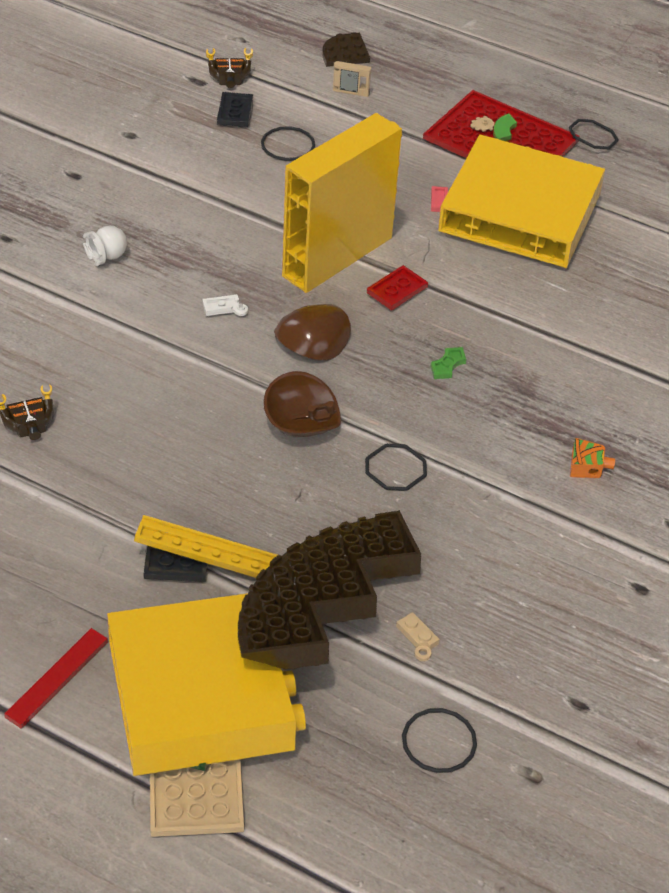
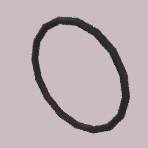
[261,126,315,161]
[402,708,477,773]

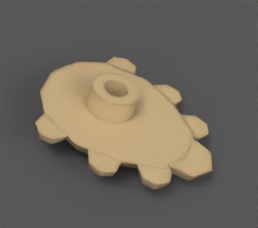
[470,116,494,132]

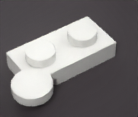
[203,294,248,316]

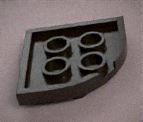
[322,32,370,67]

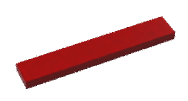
[4,628,108,729]

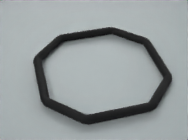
[569,119,619,150]
[365,443,427,491]

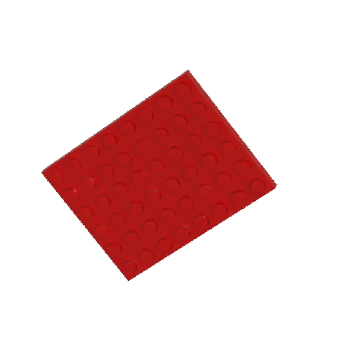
[423,90,580,158]

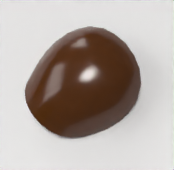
[274,304,351,360]
[264,371,341,437]

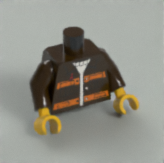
[206,48,253,88]
[0,384,54,440]

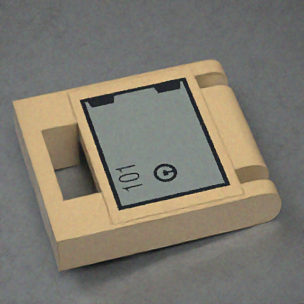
[333,61,371,97]

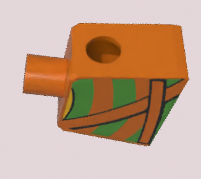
[570,438,615,478]

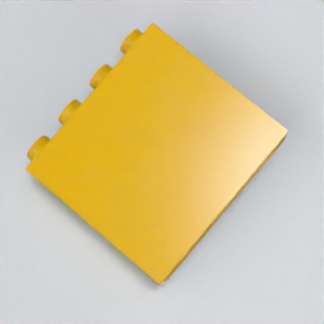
[282,113,402,293]
[438,135,605,268]
[107,593,306,776]

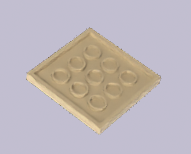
[150,759,244,837]

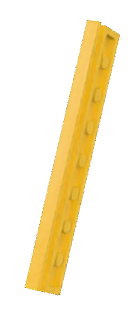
[134,515,277,578]

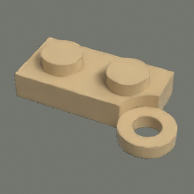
[396,612,440,661]

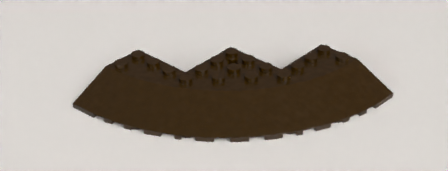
[238,510,421,670]

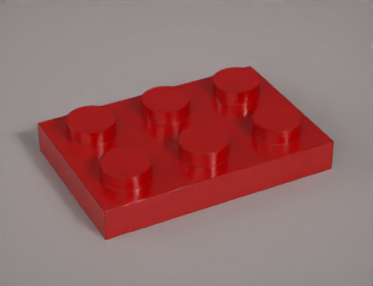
[367,265,428,311]

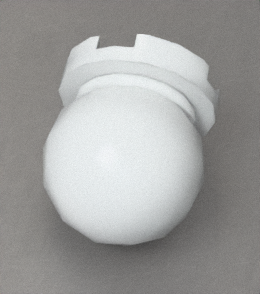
[83,225,127,266]

